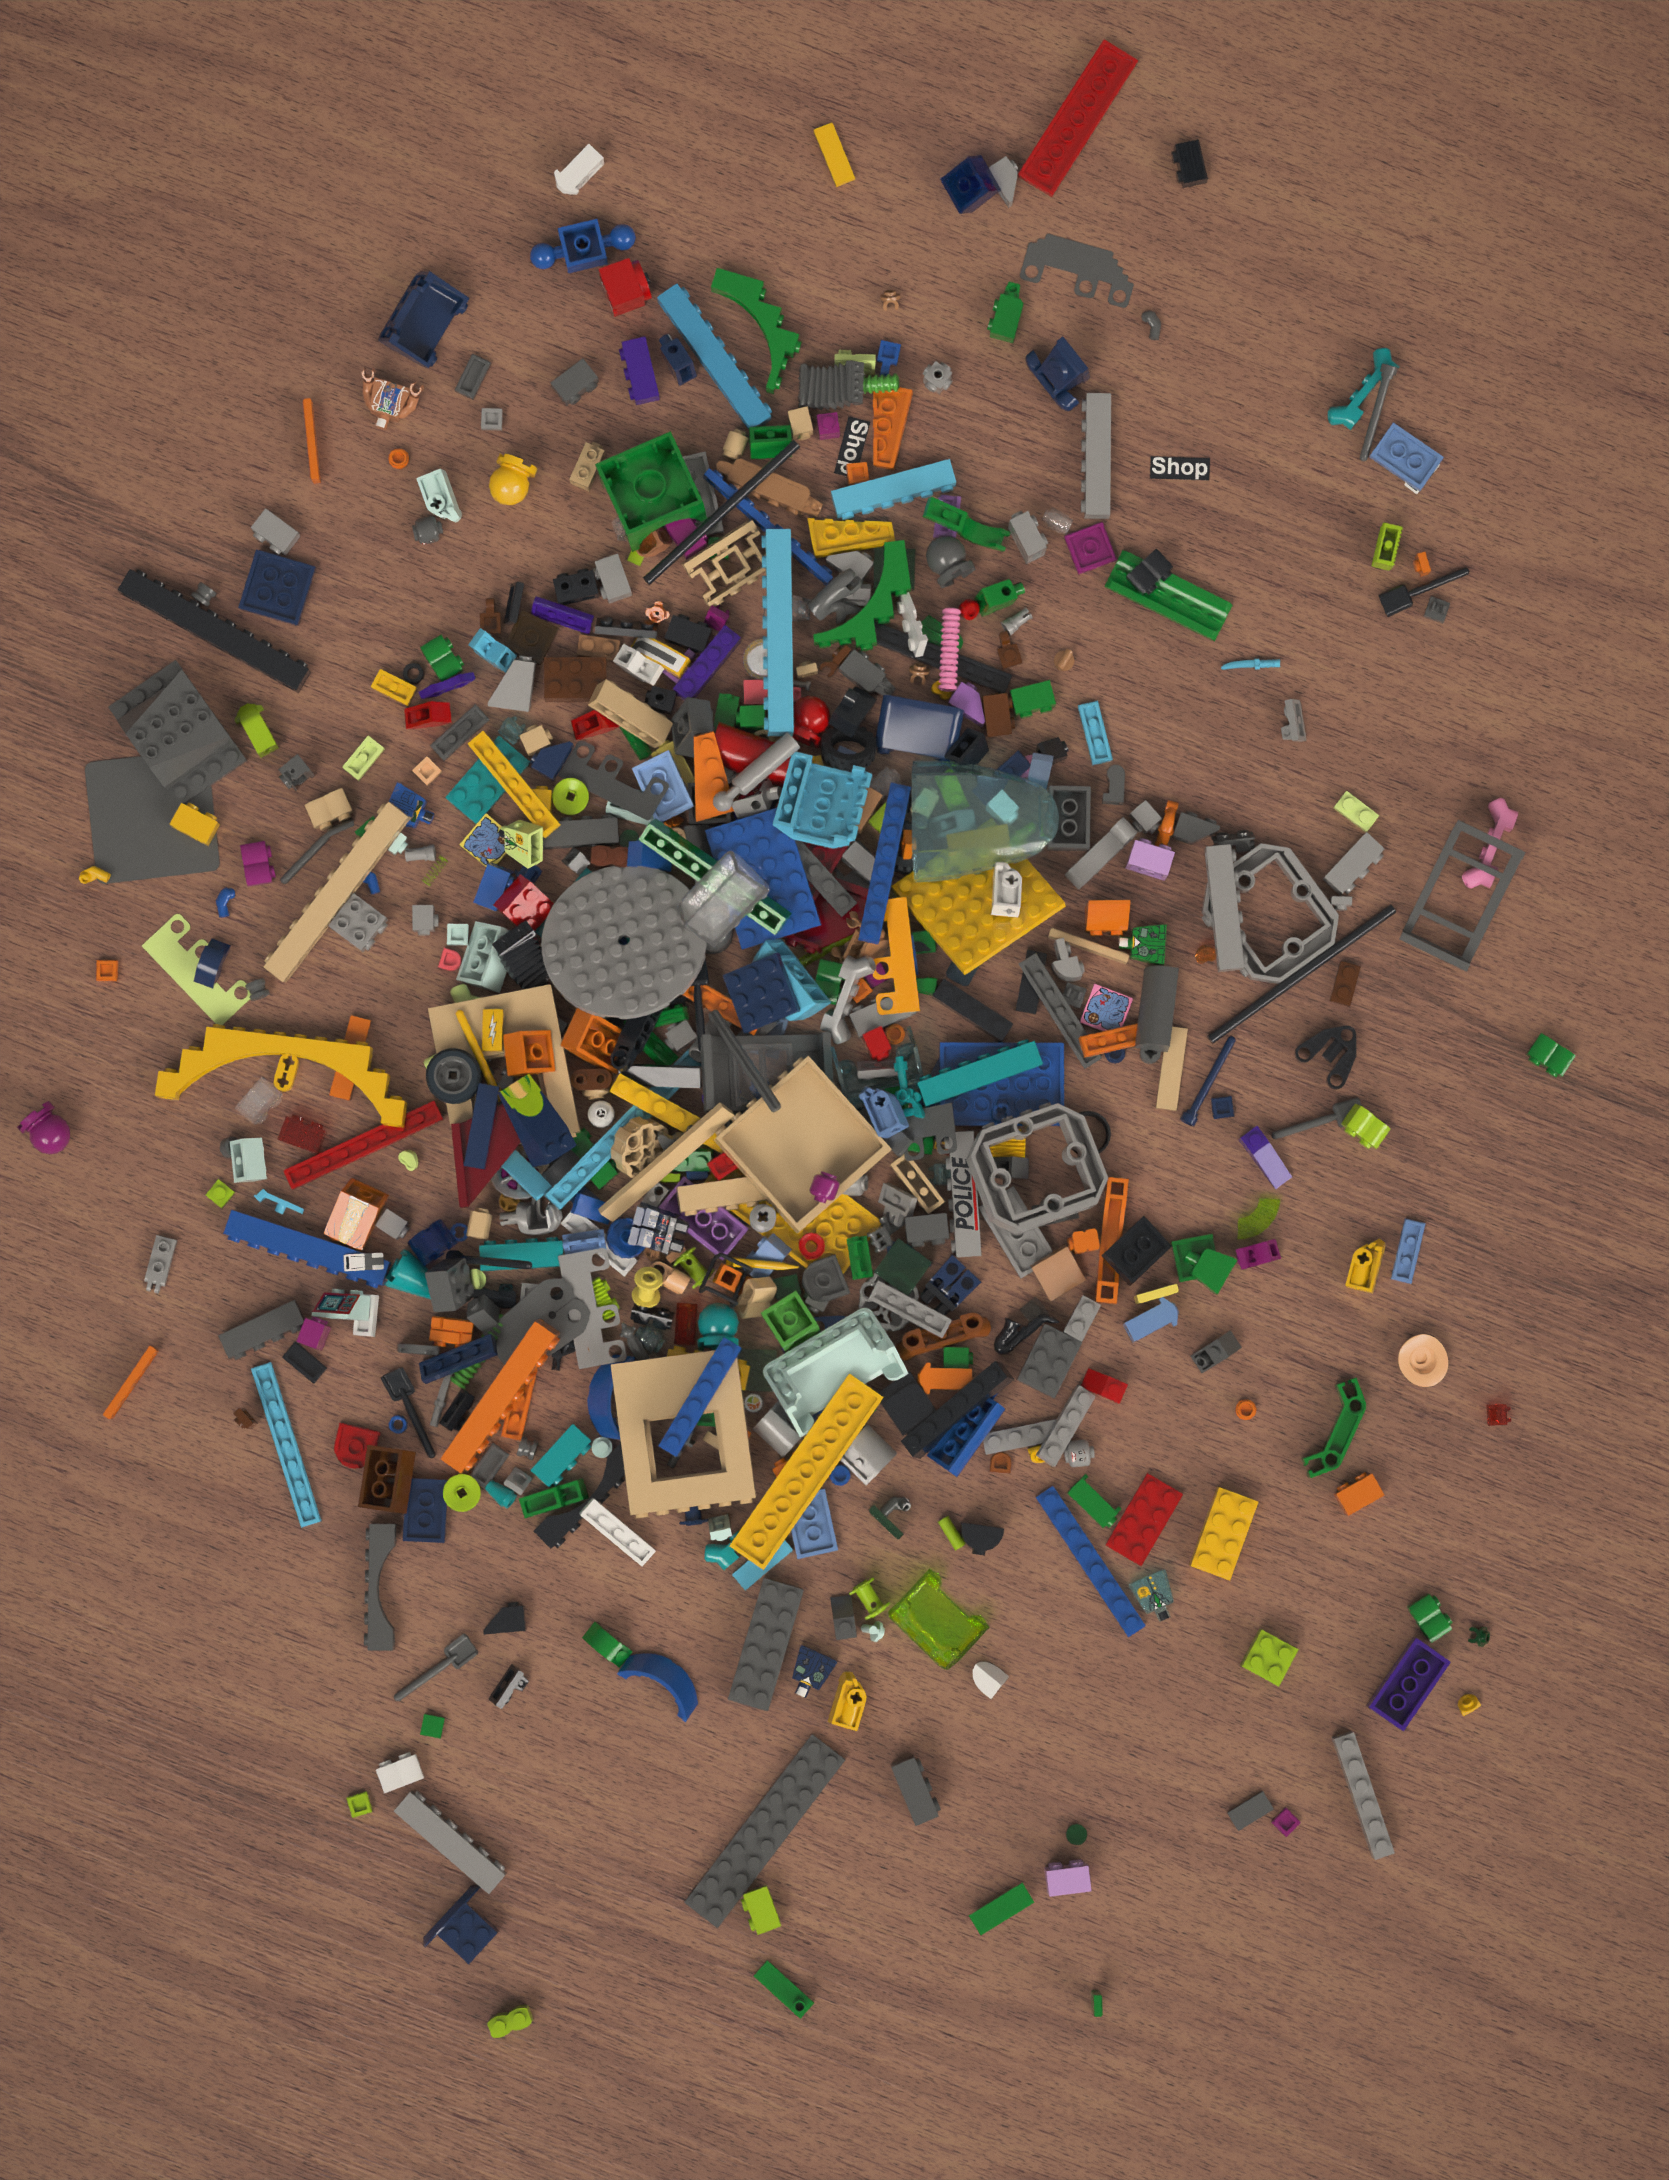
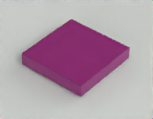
[1064,522,1117,575]

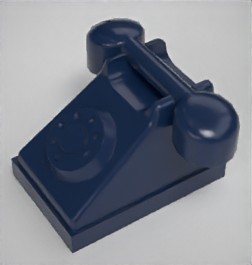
[1025,336,1090,411]

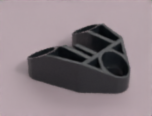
[1294,1025,1357,1090]

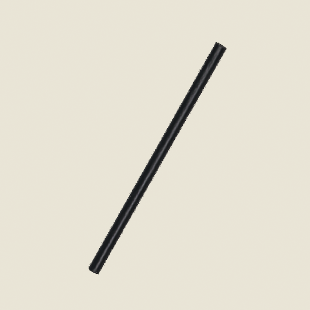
[1207,904,1396,1044]

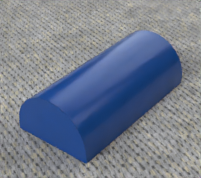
[927,1398,1005,1477]

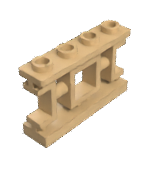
[681,519,766,607]

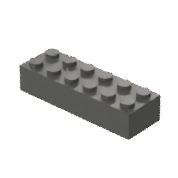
[728,1577,804,1711]

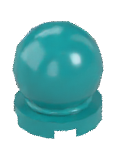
[698,1302,739,1351]

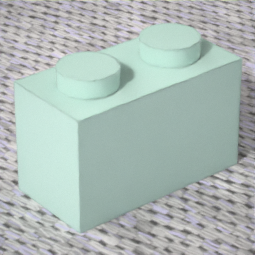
[229,1138,267,1183]

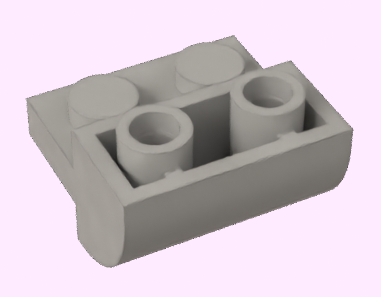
[1051,938,1085,982]
[752,1401,802,1457]
[841,1424,898,1485]

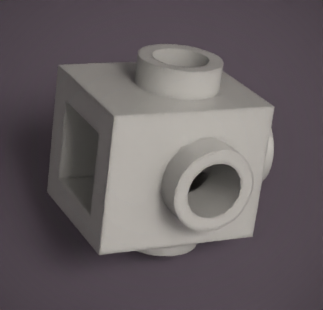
[923,361,953,395]

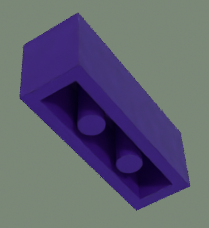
[619,337,660,405]

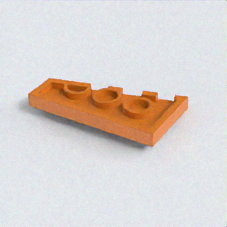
[873,387,913,470]
[693,731,734,822]

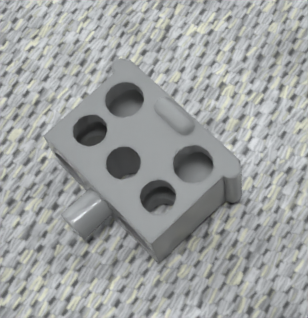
[642,1182,671,1207]

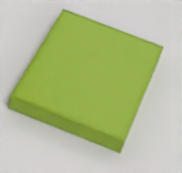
[627,550,644,566]

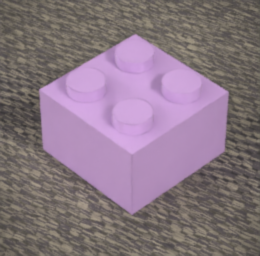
[1125,838,1175,881]
[1044,1859,1091,1897]

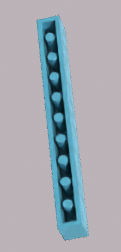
[761,529,794,736]

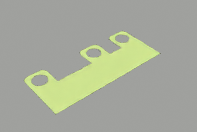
[142,914,251,1025]

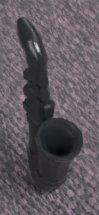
[994,1313,1059,1355]

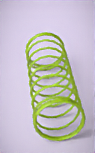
[422,855,448,886]

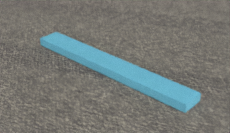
[251,1362,322,1528]

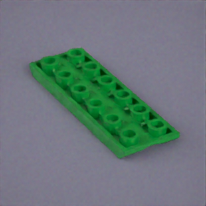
[1104,550,1233,642]

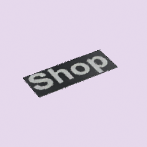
[834,416,870,476]
[1150,456,1210,481]

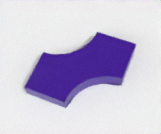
[419,672,476,699]

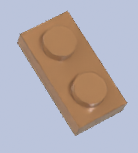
[577,634,621,661]

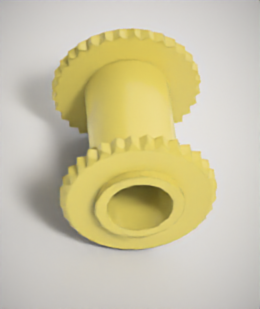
[632,1267,663,1308]

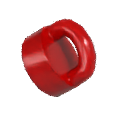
[957,599,980,621]

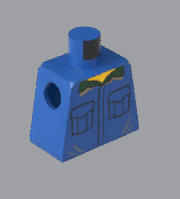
[389,782,435,829]

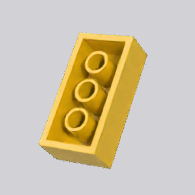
[1189,1487,1258,1581]

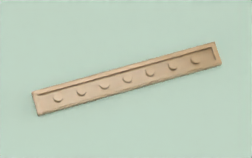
[598,1103,735,1222]

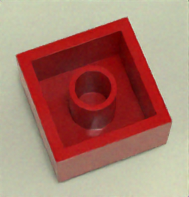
[493,874,554,931]

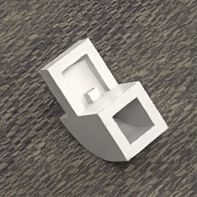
[613,644,664,686]

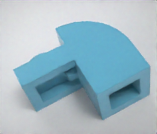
[468,628,517,673]

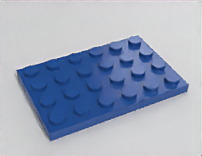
[705,808,822,949]
[939,1042,1064,1126]

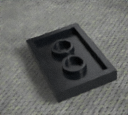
[1101,1216,1172,1286]

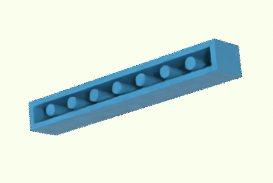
[657,284,772,430]

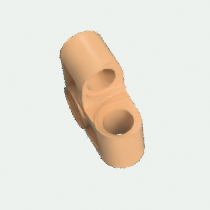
[650,1261,691,1295]

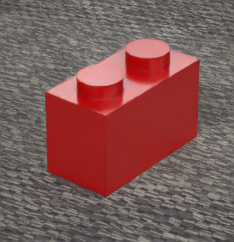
[862,1026,892,1061]

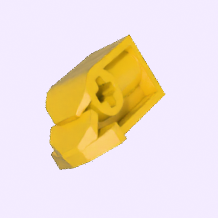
[1345,1239,1385,1294]
[827,1671,867,1731]

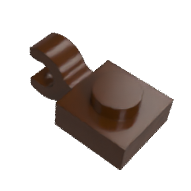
[480,598,501,634]
[997,631,1023,669]
[819,644,852,678]

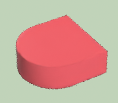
[438,948,462,971]

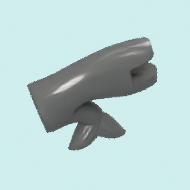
[807,568,863,624]

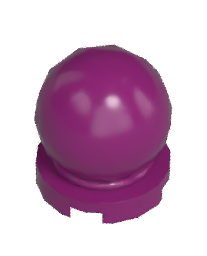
[17,1101,70,1155]

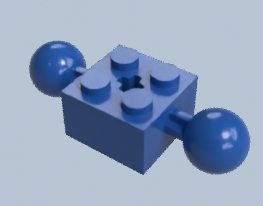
[530,219,636,274]

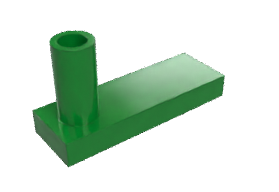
[753,1960,814,2019]

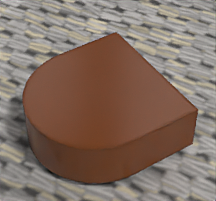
[989,1452,1011,1474]

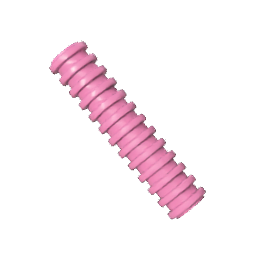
[939,608,961,692]

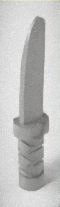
[430,1373,453,1427]

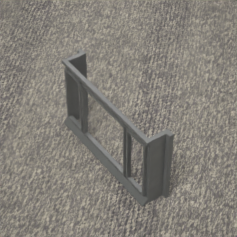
[1399,820,1526,972]

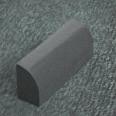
[1135,966,1179,1052]

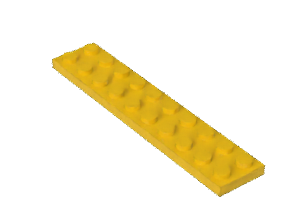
[730,1373,884,1570]

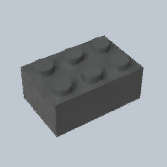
[1047,786,1091,851]
[1016,1324,1082,1399]
[890,1755,941,1826]

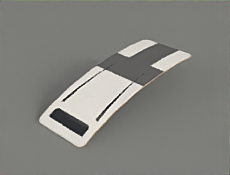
[344,1253,384,1271]

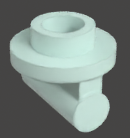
[861,1621,885,1642]

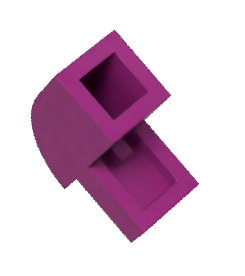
[1236,1239,1281,1270]

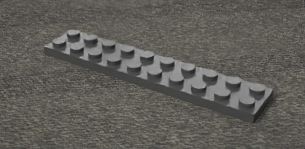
[684,1734,845,1928]

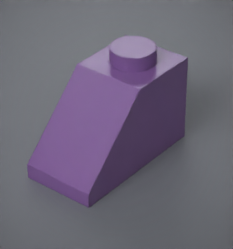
[948,682,985,727]

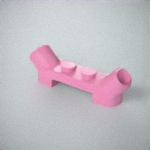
[1462,798,1518,889]

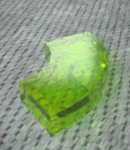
[1237,1198,1280,1240]

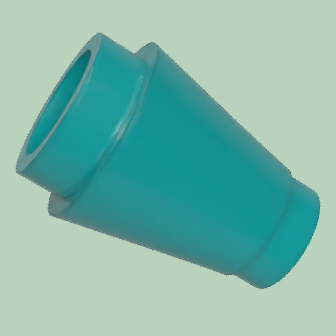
[485,1480,517,1509]

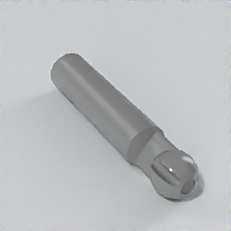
[713,732,800,811]

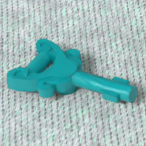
[894,1056,925,1119]

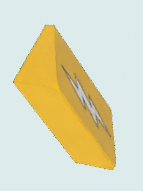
[482,1009,504,1052]

